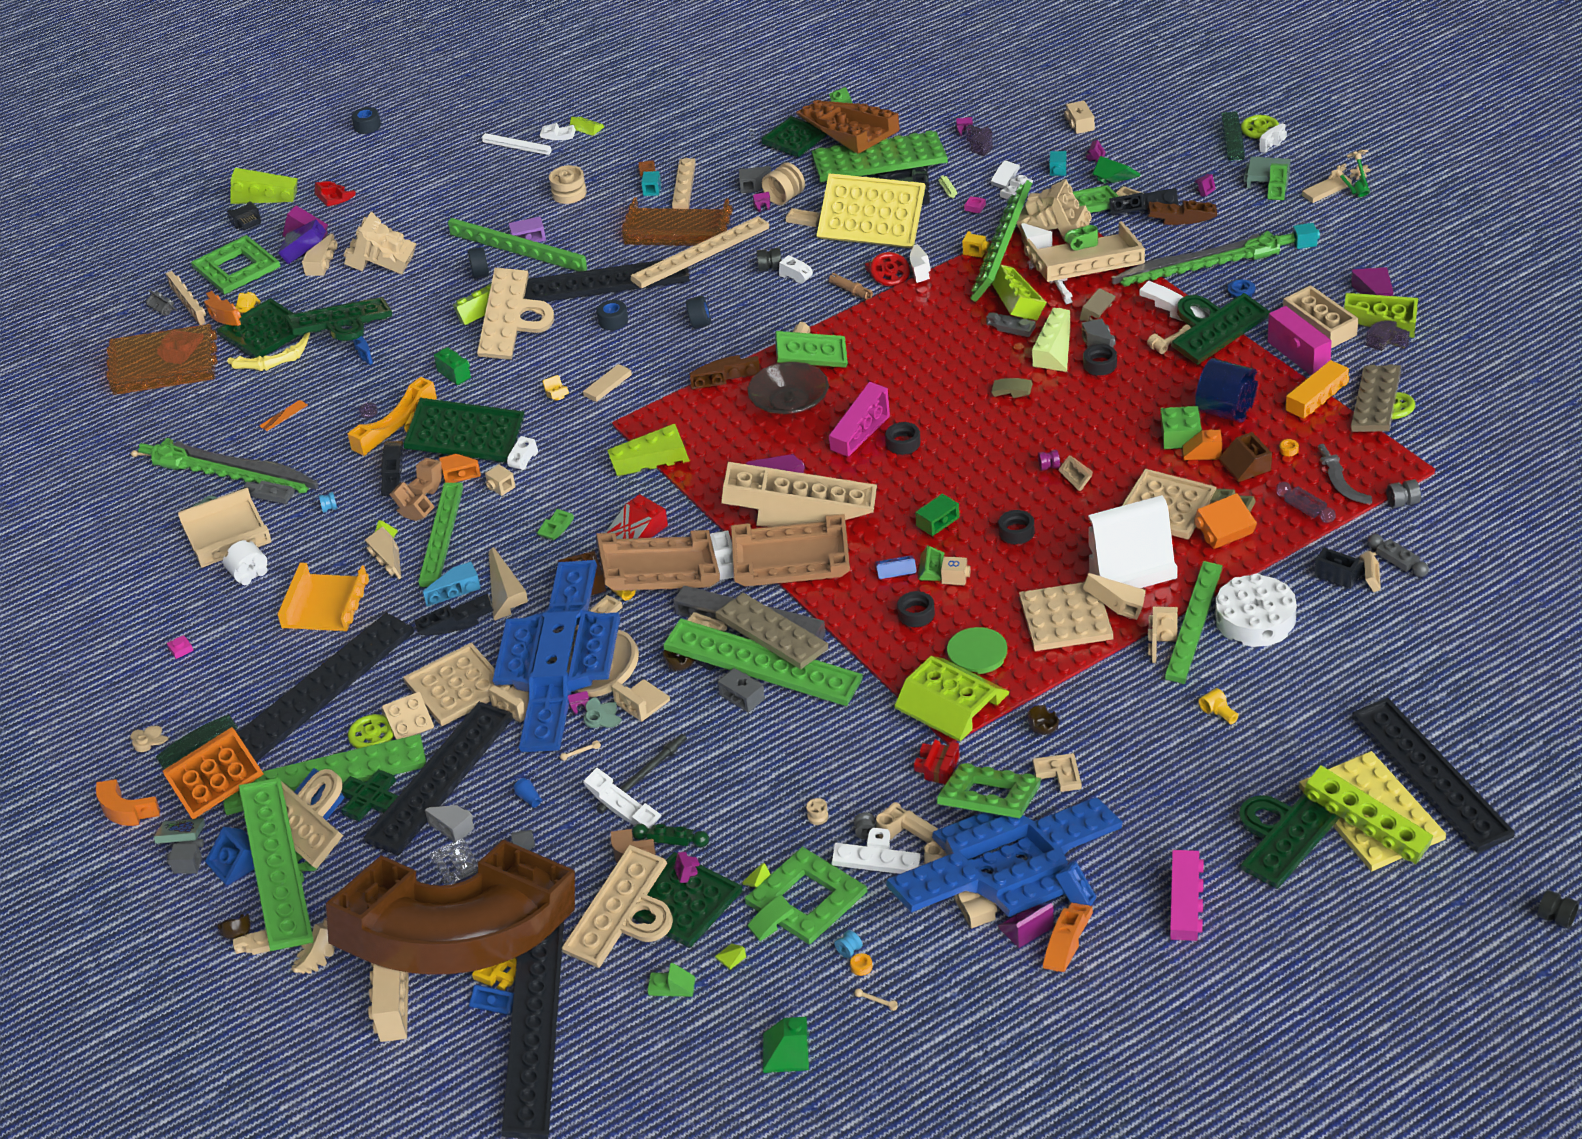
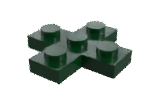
[341,769,398,822]

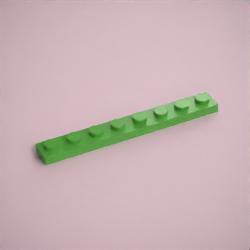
[419,482,463,587]
[1165,561,1223,684]

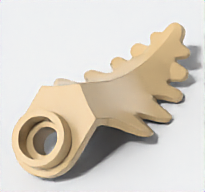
[291,918,334,974]

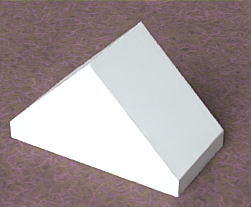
[1021,223,1052,249]

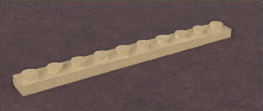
[631,216,769,288]

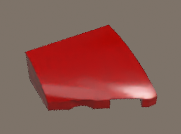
[314,181,356,206]

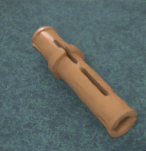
[829,273,873,300]

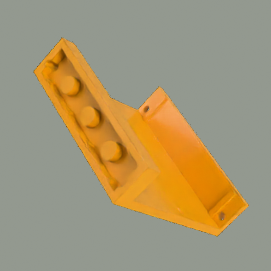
[278,563,369,631]

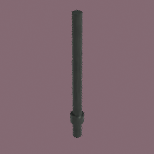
[597,733,687,814]

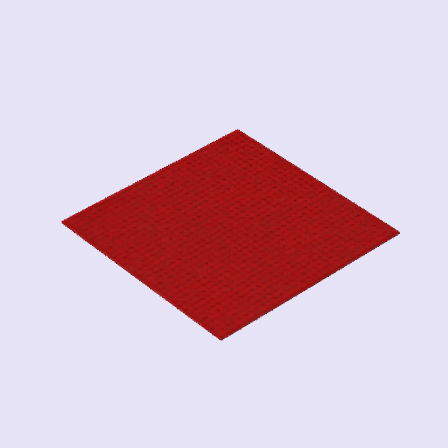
[612,227,1435,745]

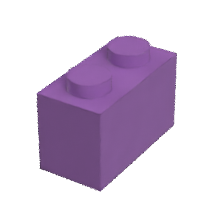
[509,217,546,242]

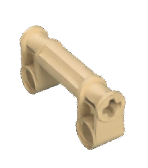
[876,802,947,864]

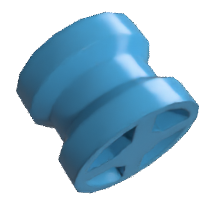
[319,492,337,513]
[834,930,863,958]

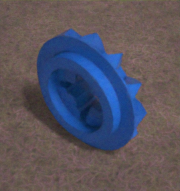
[1228,279,1256,297]

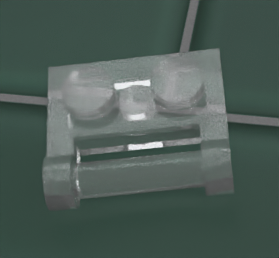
[430,839,478,885]

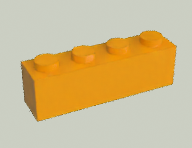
[1286,360,1349,419]

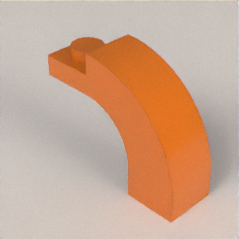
[96,779,161,826]

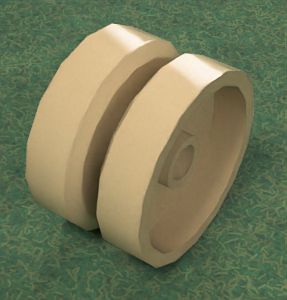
[549,165,587,204]

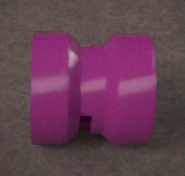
[1038,450,1060,471]

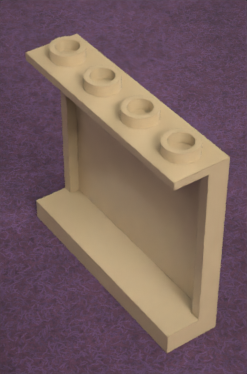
[178,487,271,568]

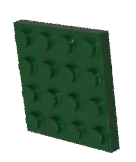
[216,298,298,358]
[633,852,743,948]

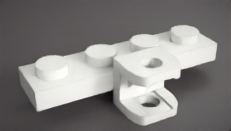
[832,828,921,874]

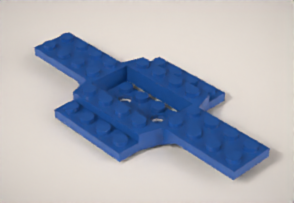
[493,560,620,752]
[886,797,1123,917]

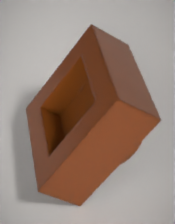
[638,160,656,176]

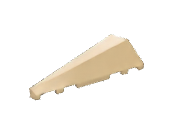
[489,547,528,621]

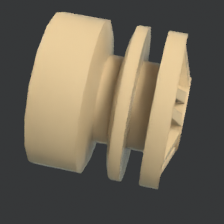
[761,162,805,205]

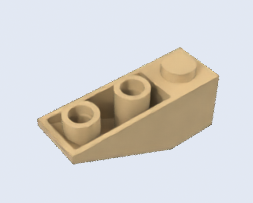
[302,234,337,276]
[365,526,401,579]
[1083,573,1146,620]

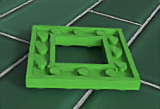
[191,235,281,294]
[937,763,1041,818]
[745,846,867,945]

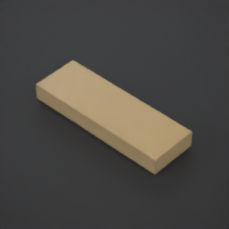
[1302,175,1352,203]
[583,364,632,402]

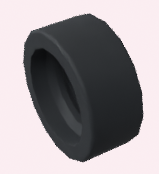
[1083,344,1117,375]
[885,422,921,455]
[998,510,1035,544]
[897,591,935,627]

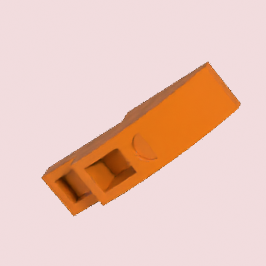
[204,291,241,326]
[1043,902,1093,972]

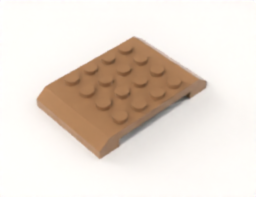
[731,514,850,586]
[596,530,720,591]

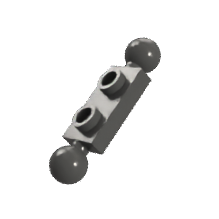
[1367,534,1429,577]

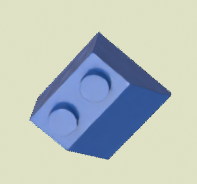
[205,827,254,885]

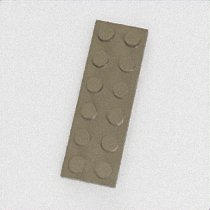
[1351,364,1401,432]
[716,593,828,669]

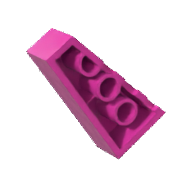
[829,382,890,457]
[1171,850,1204,941]

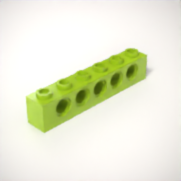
[1304,765,1434,864]

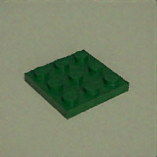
[761,116,827,157]

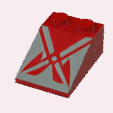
[605,494,668,539]

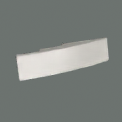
[1140,281,1209,321]

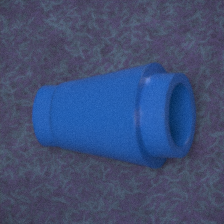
[513,778,542,808]

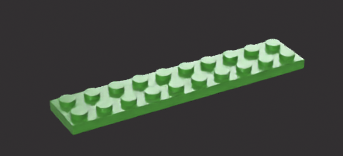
[970,180,1032,302]
[664,618,863,706]
[223,734,427,815]
[239,778,313,951]

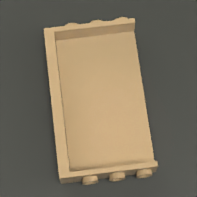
[1024,221,1145,282]

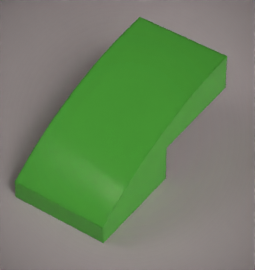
[1268,163,1288,200]
[537,509,574,540]
[748,895,794,941]

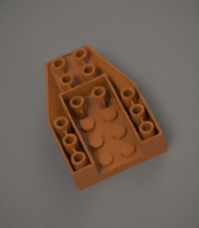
[796,100,900,154]

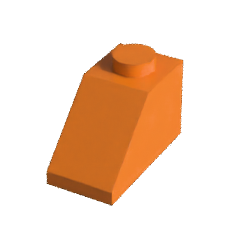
[1183,430,1222,460]
[439,454,481,483]

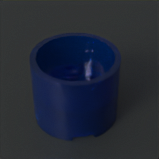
[1195,358,1258,423]

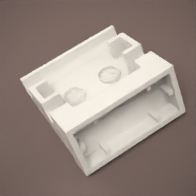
[1088,495,1177,588]

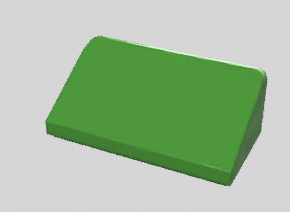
[918,545,944,581]

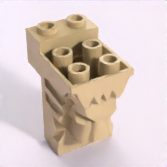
[1016,179,1092,242]
[344,212,416,274]

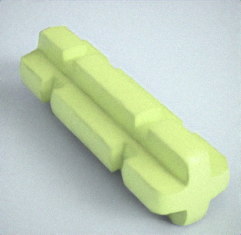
[939,175,957,198]

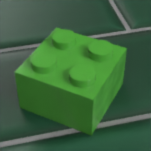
[1161,406,1202,449]

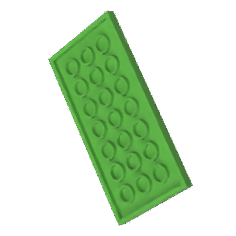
[811,131,948,182]

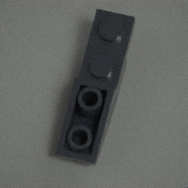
[1109,188,1179,215]
[381,441,403,496]
[414,594,494,635]

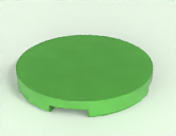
[947,627,1008,674]

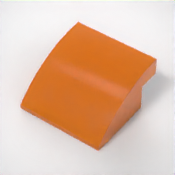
[163,727,264,819]

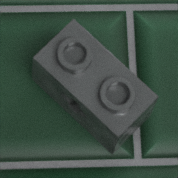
[718,668,765,713]

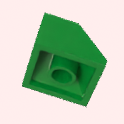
[1093,156,1141,184]
[763,1017,809,1073]

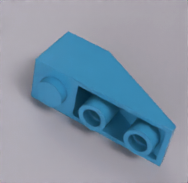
[423,562,481,607]

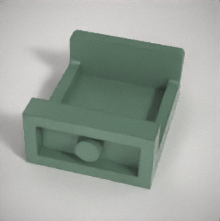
[1244,157,1291,191]

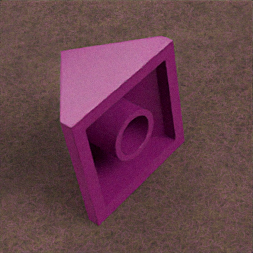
[998,903,1054,948]

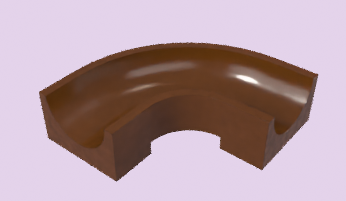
[326,839,575,975]

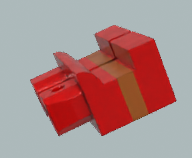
[914,739,960,785]

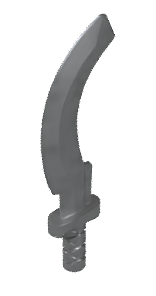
[1317,444,1372,504]

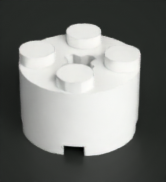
[223,540,268,585]

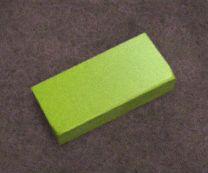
[569,117,604,136]

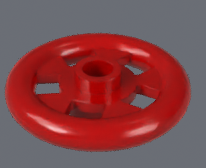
[870,252,910,287]

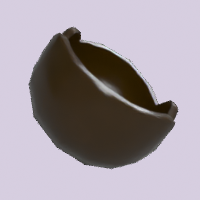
[663,650,694,671]
[1028,705,1059,735]
[217,913,251,940]

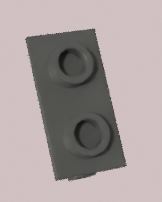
[146,290,178,316]

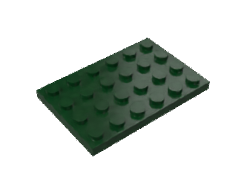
[404,398,525,462]

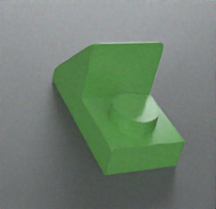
[648,963,695,997]

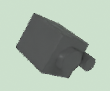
[167,839,204,874]

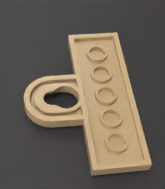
[477,268,554,360]
[281,769,344,869]
[562,845,673,968]

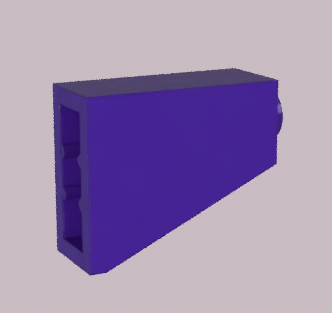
[278,219,326,264]

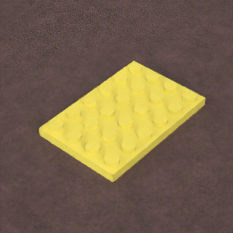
[817,173,926,248]
[1299,751,1446,872]

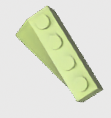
[1032,308,1070,372]

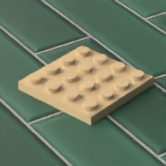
[1122,469,1216,539]
[1019,582,1113,651]
[403,643,510,726]

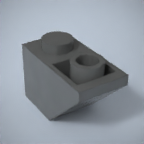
[739,166,771,193]
[1082,318,1116,347]

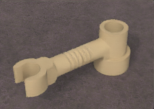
[1147,325,1191,354]

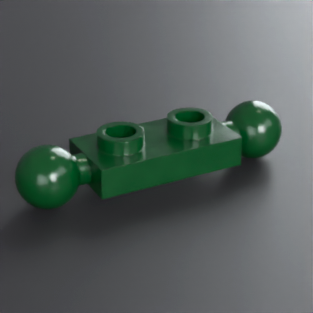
[632,823,709,848]

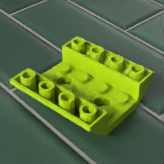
[895,656,1009,742]

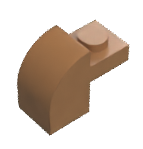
[407,457,442,495]
[389,482,434,521]
[611,829,656,863]

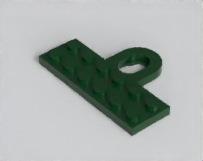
[1171,293,1270,365]
[285,297,392,341]
[1239,791,1351,889]

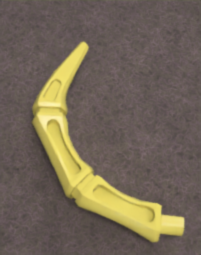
[227,332,310,371]

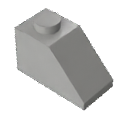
[425,805,474,843]

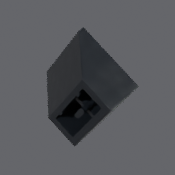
[1314,547,1365,589]

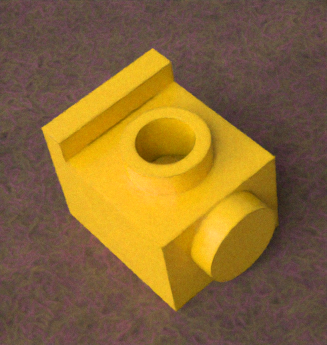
[962,231,989,258]

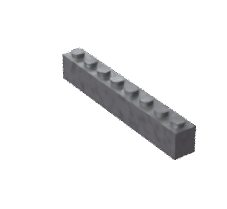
[673,586,826,640]

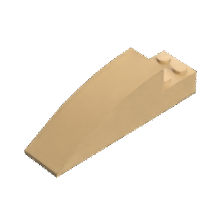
[721,462,877,527]

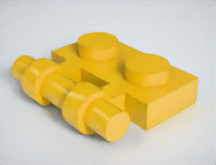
[472,958,517,991]

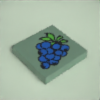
[154,818,205,844]

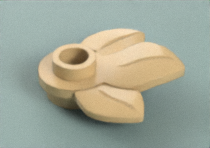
[130,726,168,752]

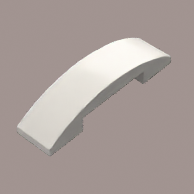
[583,768,661,829]

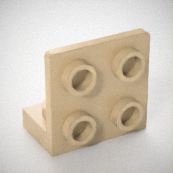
[1148,607,1178,663]
[612,680,670,722]
[488,685,529,723]
[382,691,434,739]

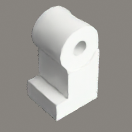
[779,255,813,284]
[507,436,538,470]

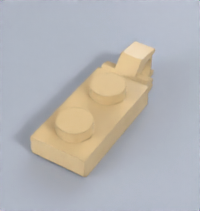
[233,930,270,955]

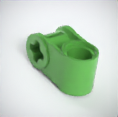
[1064,225,1098,251]

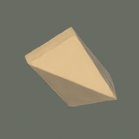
[1059,455,1093,491]

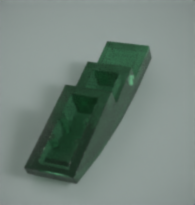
[1221,112,1245,161]
[156,714,238,769]

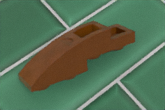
[1147,200,1217,225]
[689,355,760,389]

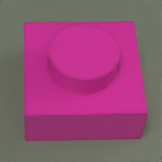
[964,196,986,213]
[166,635,193,659]

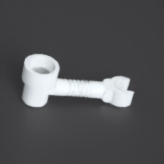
[1049,278,1073,304]

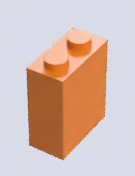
[1194,493,1257,549]

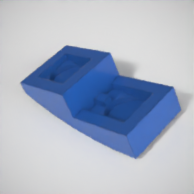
[353,336,373,365]

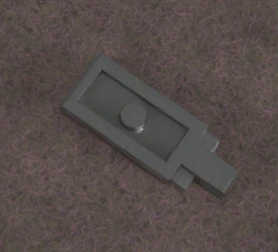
[986,313,1036,337]
[244,481,295,504]

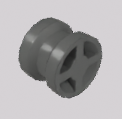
[854,812,876,839]

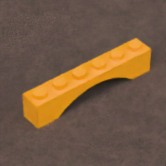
[347,377,437,456]

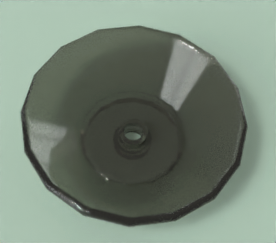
[747,361,829,414]

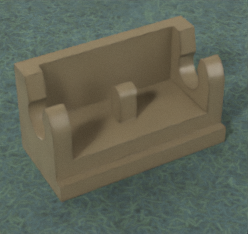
[1080,288,1116,322]

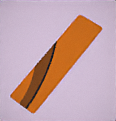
[259,400,308,431]

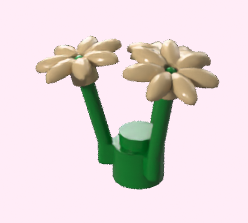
[1329,149,1371,197]

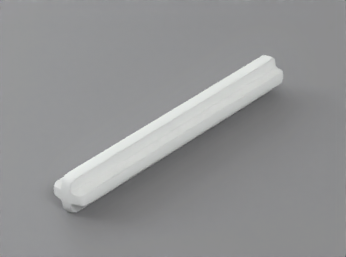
[482,133,552,155]

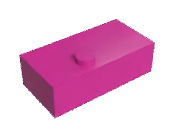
[1268,306,1332,375]

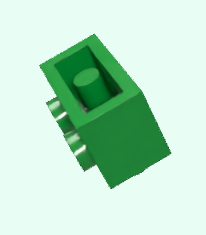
[434,347,471,386]
[915,493,959,536]

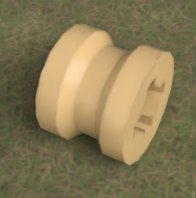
[806,798,829,825]

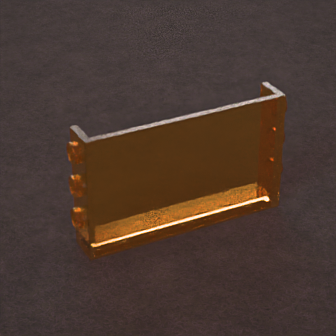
[622,197,733,246]
[106,324,218,395]

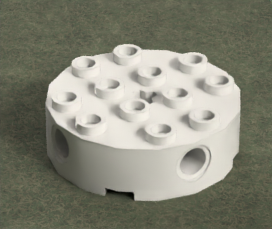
[1215,573,1297,647]

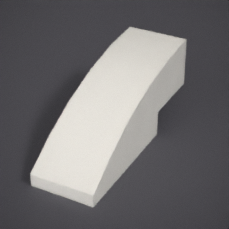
[910,244,931,283]
[710,530,734,580]

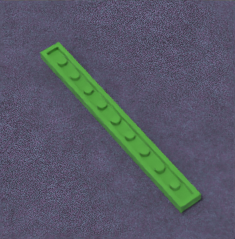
[448,218,587,272]

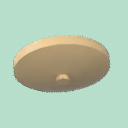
[567,630,639,697]

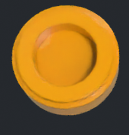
[1280,439,1299,456]
[850,953,873,976]

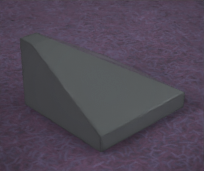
[511,830,535,850]

